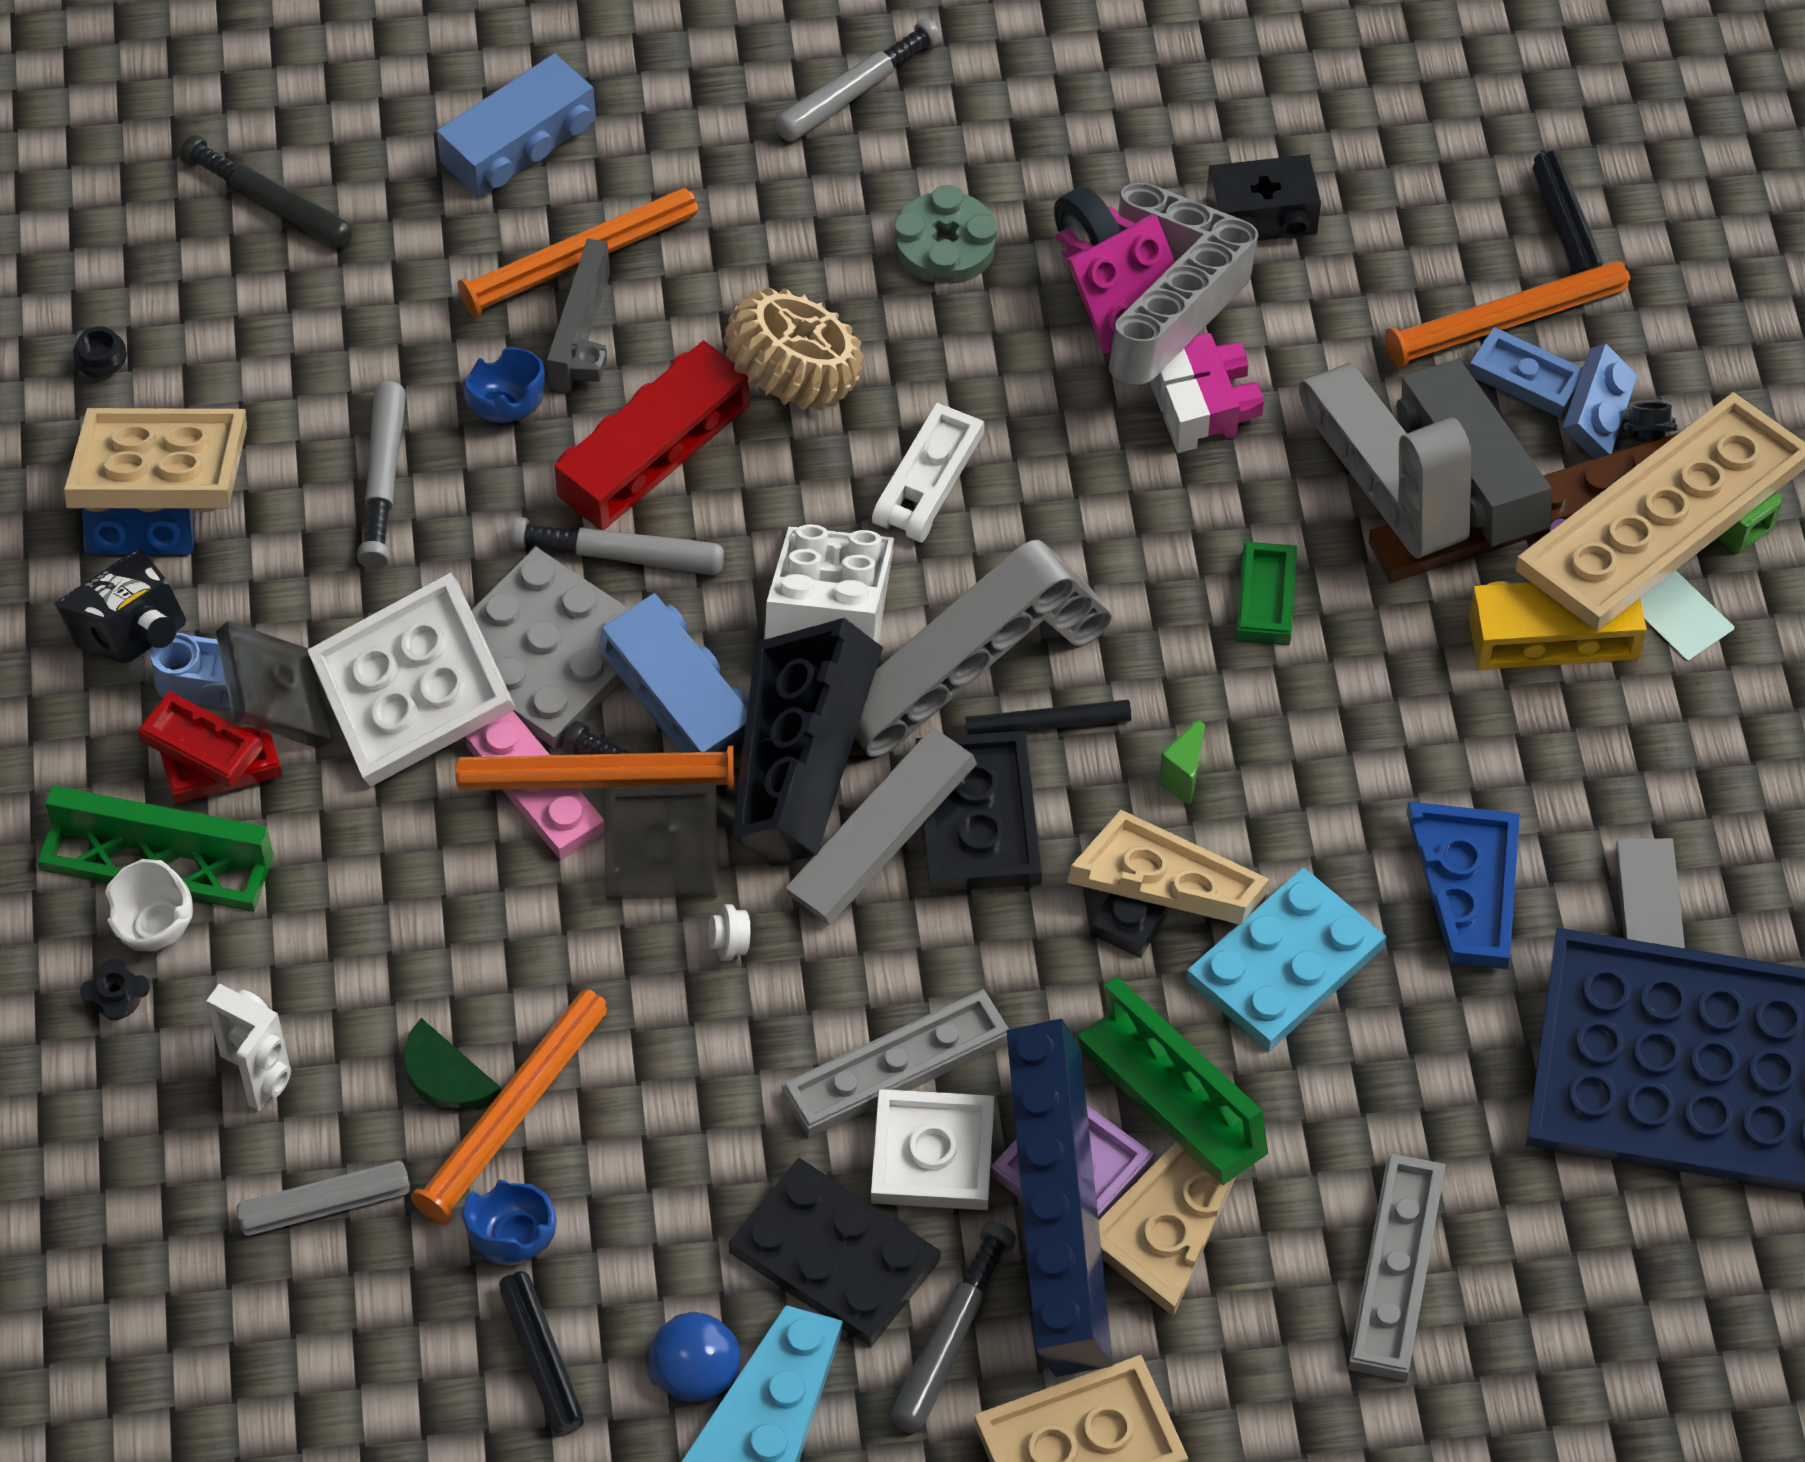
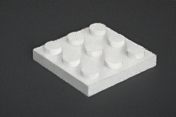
[307,573,516,787]

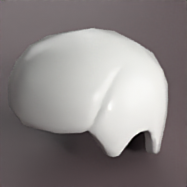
[105,859,193,951]

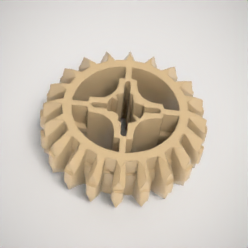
[723,287,865,411]

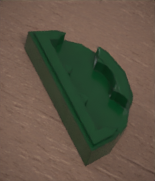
[403,1018,501,1110]

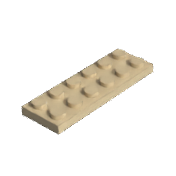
[1516,392,1805,631]

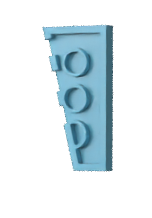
[682,1305,843,1462]

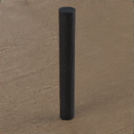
[965,699,1131,735]

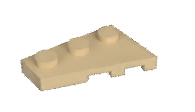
[1067,810,1269,925]
[1099,1142,1236,1317]

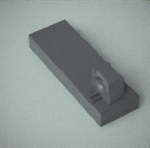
[547,238,610,395]

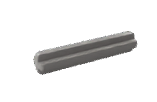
[237,1161,410,1236]

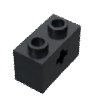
[1206,154,1321,241]

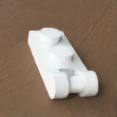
[872,403,984,543]

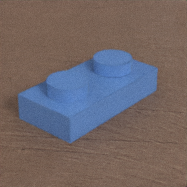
[1469,327,1583,419]
[1562,343,1638,459]

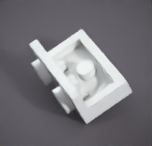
[206,983,291,1111]

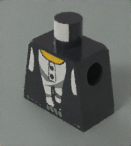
[54,547,187,664]

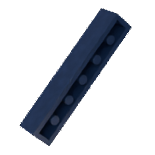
[1006,1018,1113,1377]

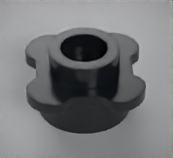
[1623,402,1677,440]
[80,958,149,1021]

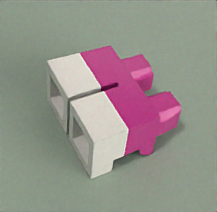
[1150,333,1264,454]

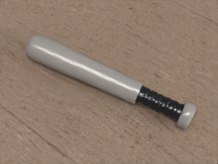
[775,18,941,142]
[357,381,406,568]
[510,517,724,576]

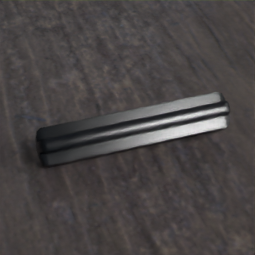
[1532,150,1603,274]
[499,1271,584,1435]

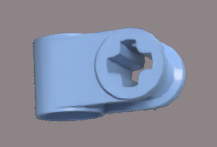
[150,633,261,712]

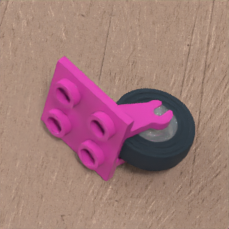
[1054,187,1175,354]

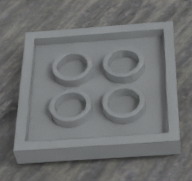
[471,546,629,749]

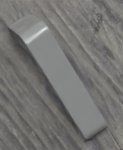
[1109,183,1258,385]
[1299,363,1471,559]
[855,540,1112,757]

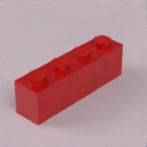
[554,340,750,530]

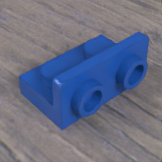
[82,508,195,554]

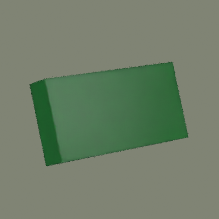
[1236,541,1297,645]

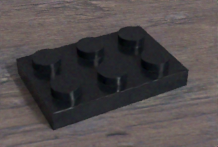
[915,731,1042,892]
[728,1158,941,1347]

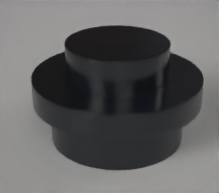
[73,327,127,377]

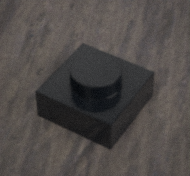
[1091,893,1167,958]

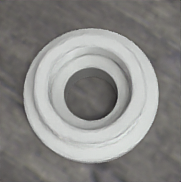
[708,904,750,961]

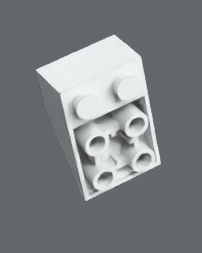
[765,524,894,643]

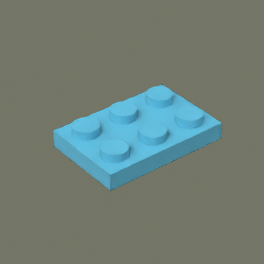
[1186,867,1387,1052]

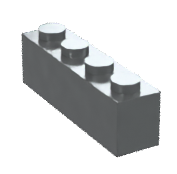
[1396,358,1552,546]

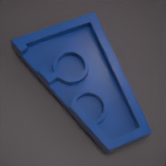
[1406,801,1520,969]

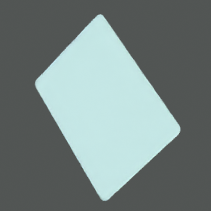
[1640,570,1734,660]

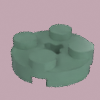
[895,185,997,284]

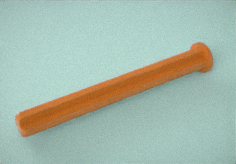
[458,188,698,318]
[1385,261,1630,369]
[455,746,734,790]
[411,989,607,1225]

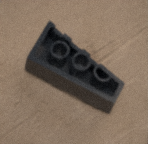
[732,618,883,866]

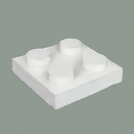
[871,1089,995,1210]

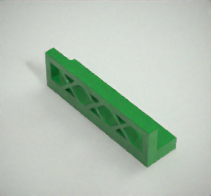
[37,785,274,912]
[1077,976,1268,1185]

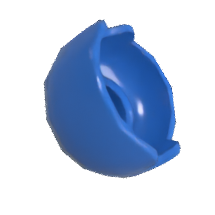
[463,347,545,424]
[461,1180,557,1266]
[646,1312,740,1402]

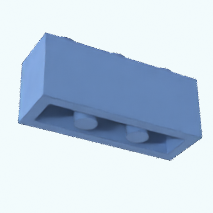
[436,53,596,199]
[598,593,749,753]

